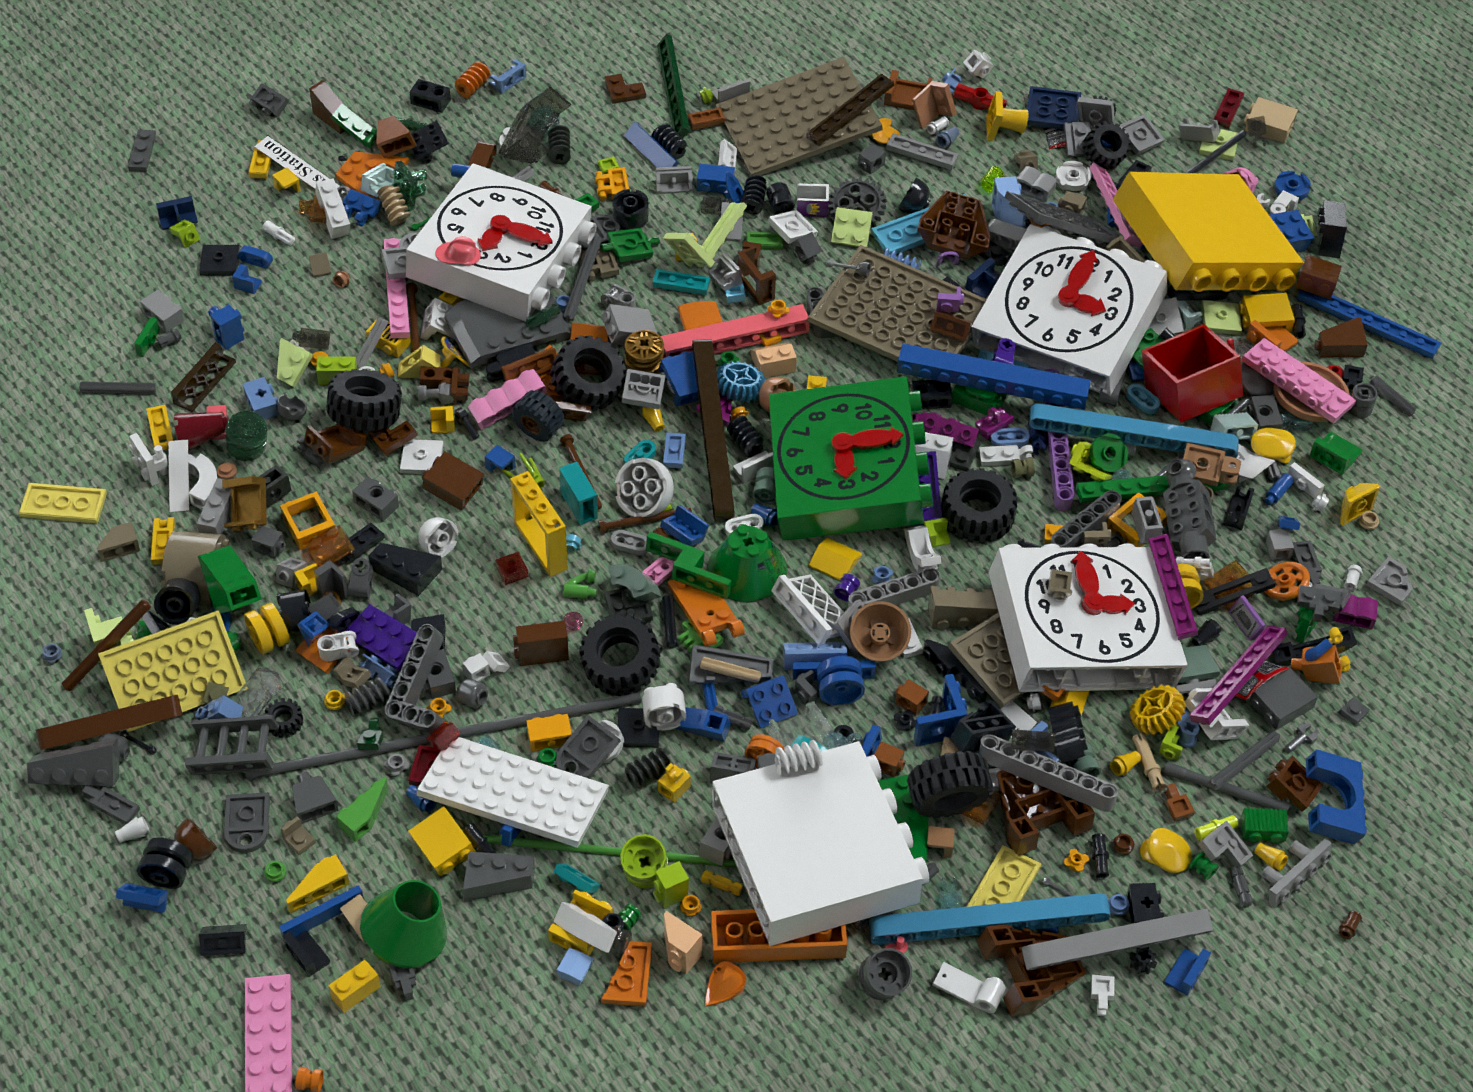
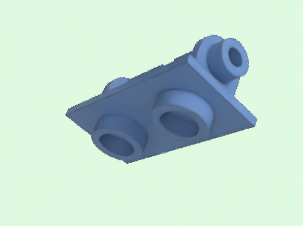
[941,68,961,94]
[359,653,398,689]

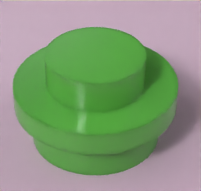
[264,861,287,882]

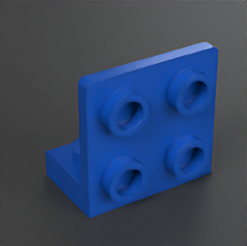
[740,675,798,728]

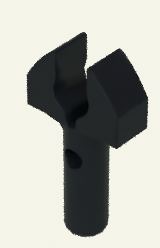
[454,407,480,440]

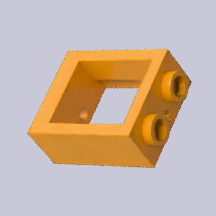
[280,491,337,550]
[1107,492,1167,547]

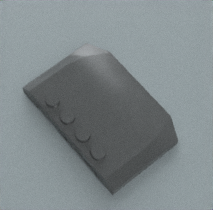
[444,292,571,368]

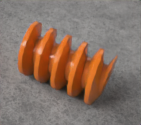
[455,62,491,99]

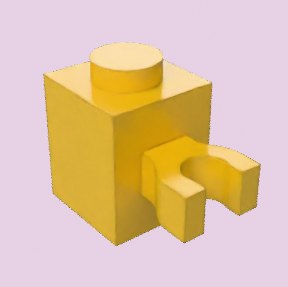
[658,763,691,803]

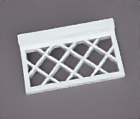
[771,574,844,645]

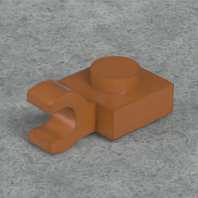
[1164,783,1195,822]

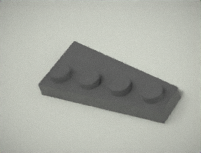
[688,645,774,685]

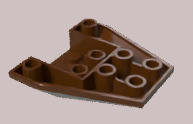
[917,190,991,259]

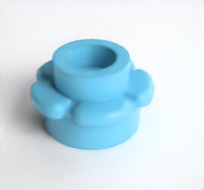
[566,534,581,552]

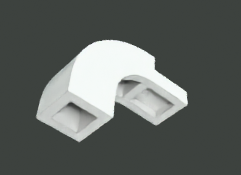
[188,453,218,510]

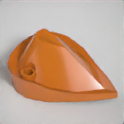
[705,961,746,1007]

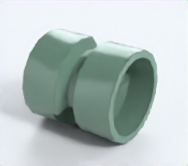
[753,467,776,504]
[1068,743,1101,778]

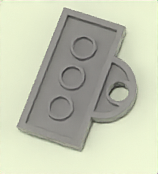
[381,232,419,280]

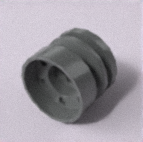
[858,948,912,1000]

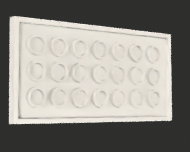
[417,735,609,848]

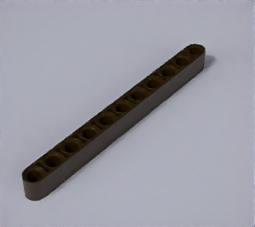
[692,339,735,521]

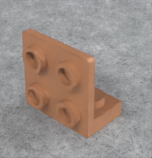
[912,81,956,129]

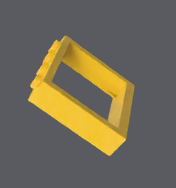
[510,471,568,577]

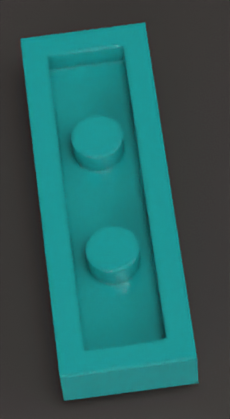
[653,269,710,295]

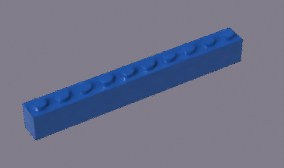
[897,343,1091,409]

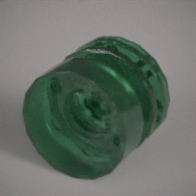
[226,411,268,462]

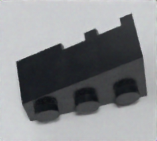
[368,542,443,596]

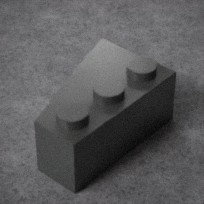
[463,851,535,902]

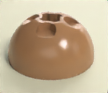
[850,601,911,662]

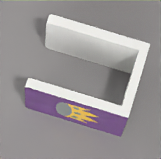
[797,183,829,217]

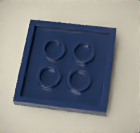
[1027,86,1082,130]

